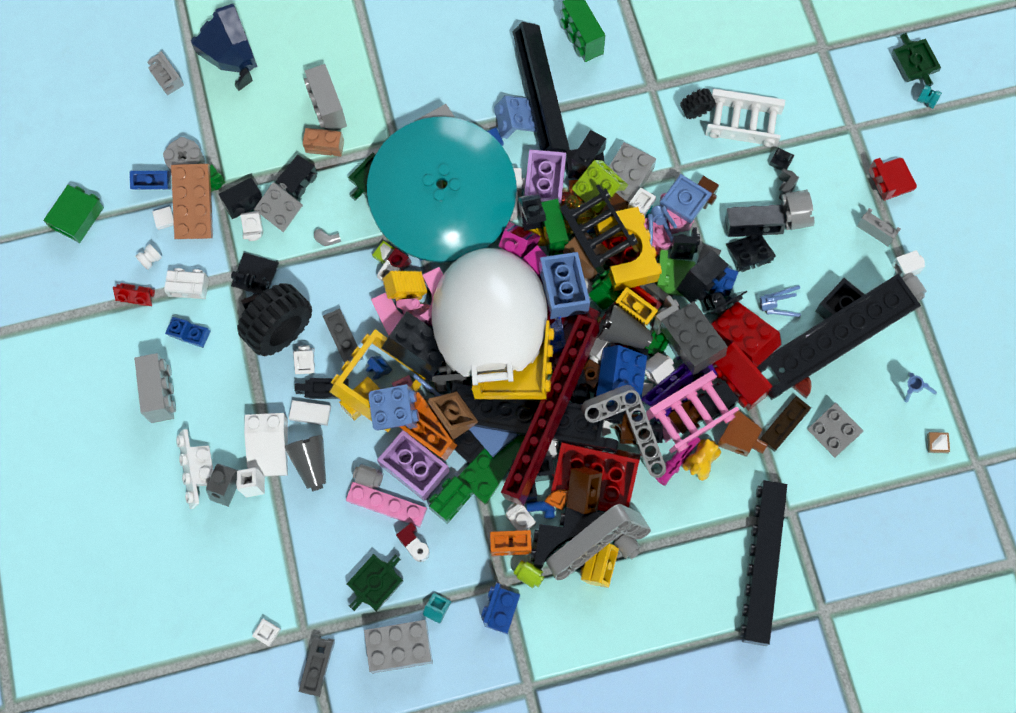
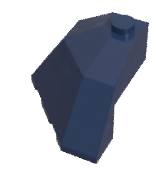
[191,3,258,73]

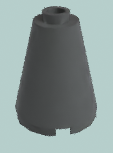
[597,303,653,349]
[285,435,326,492]

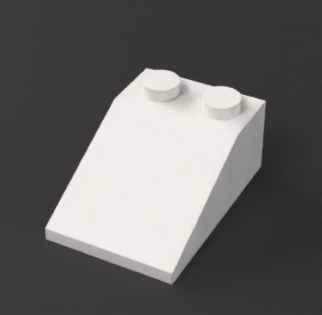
[244,413,288,477]

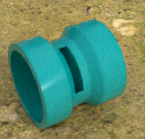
[917,85,942,109]

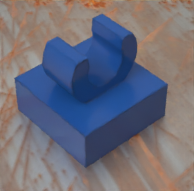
[366,356,393,380]

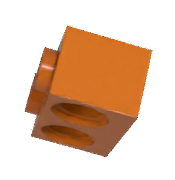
[490,530,532,556]

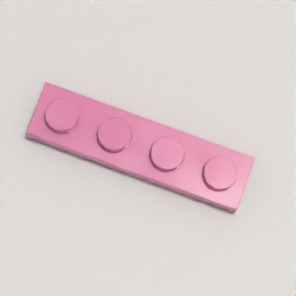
[346,482,427,527]

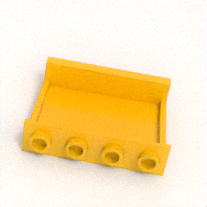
[472,321,554,399]

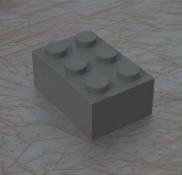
[661,301,728,375]

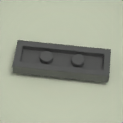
[323,308,363,364]

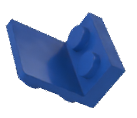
[481,582,520,634]

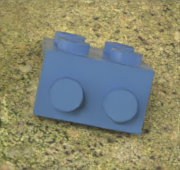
[494,96,536,139]
[369,384,419,431]

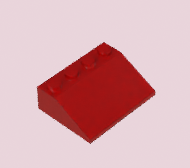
[551,442,640,512]

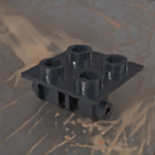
[726,235,776,272]
[231,253,279,295]
[703,291,747,314]

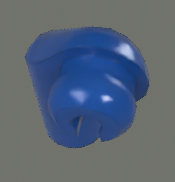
[527,501,556,519]

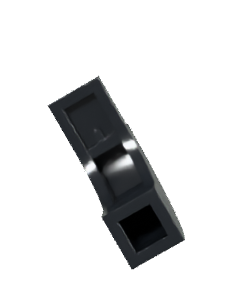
[518,193,546,231]

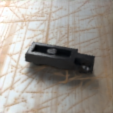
[294,378,349,399]

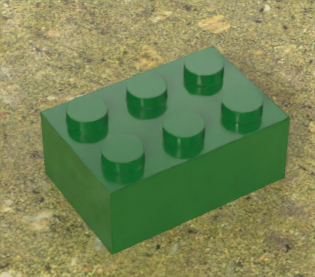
[560,0,606,62]

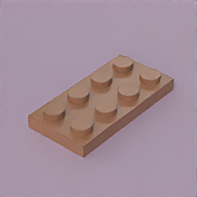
[171,164,213,239]

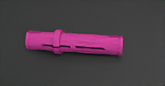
[656,433,700,486]

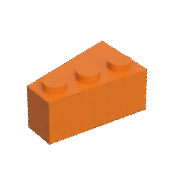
[400,392,457,461]

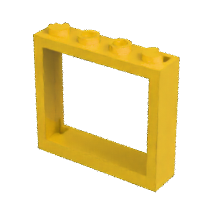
[330,329,425,432]

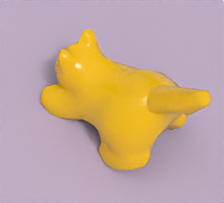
[682,439,721,481]

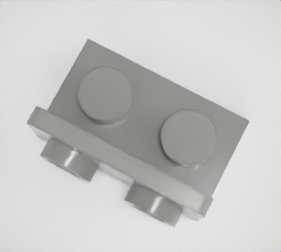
[653,295,680,335]

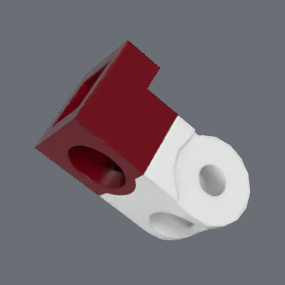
[377,248,412,282]
[396,522,430,562]

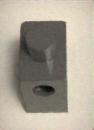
[206,464,239,507]

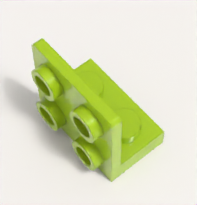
[572,160,628,213]

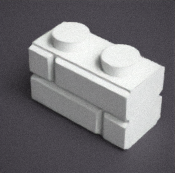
[164,268,209,299]

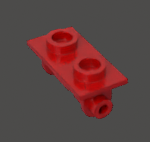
[113,283,155,307]

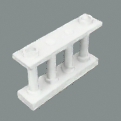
[705,89,785,147]

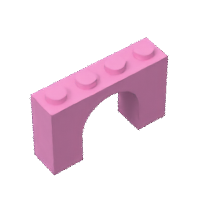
[371,267,443,336]

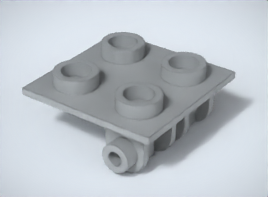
[254,182,303,232]
[807,403,863,458]

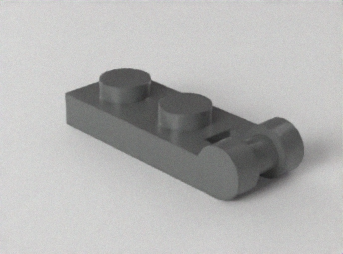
[298,635,335,697]

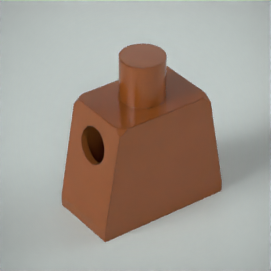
[717,410,768,456]

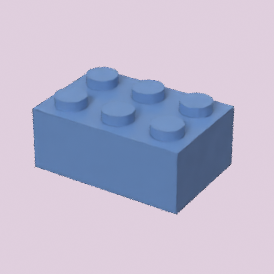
[539,252,590,319]

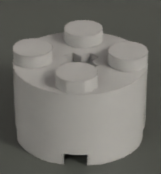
[163,137,205,172]
[781,189,814,230]

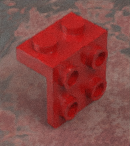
[868,158,917,201]

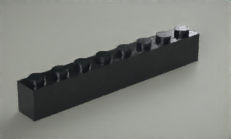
[512,22,570,153]
[739,480,788,646]

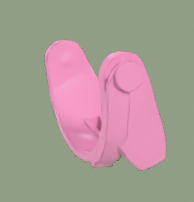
[396,299,430,317]

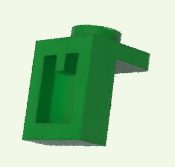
[210,164,225,192]

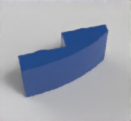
[165,317,211,348]

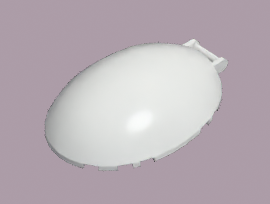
[431,248,548,386]

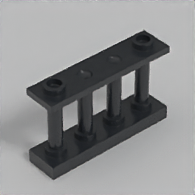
[560,184,639,275]

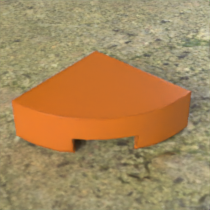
[544,489,568,510]

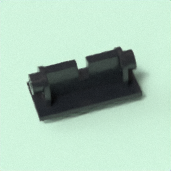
[570,369,591,404]

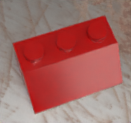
[712,342,773,411]

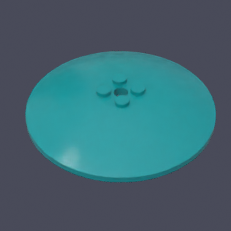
[367,117,517,262]

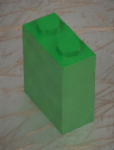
[43,185,104,243]
[541,199,569,256]

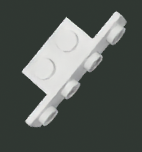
[176,429,213,509]

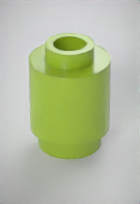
[513,560,545,589]

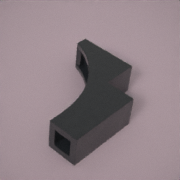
[531,508,604,568]

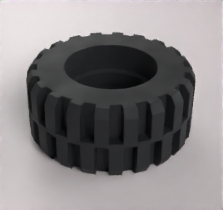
[237,283,312,356]

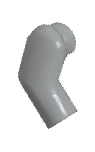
[314,229,341,246]

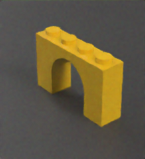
[593,207,662,292]

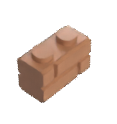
[303,128,344,157]

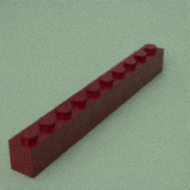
[501,315,600,506]

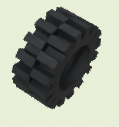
[680,88,716,119]

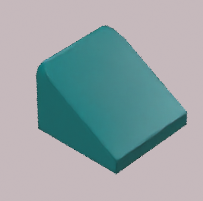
[423,593,452,623]

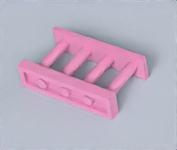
[646,370,739,453]

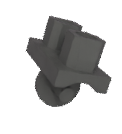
[432,363,467,392]

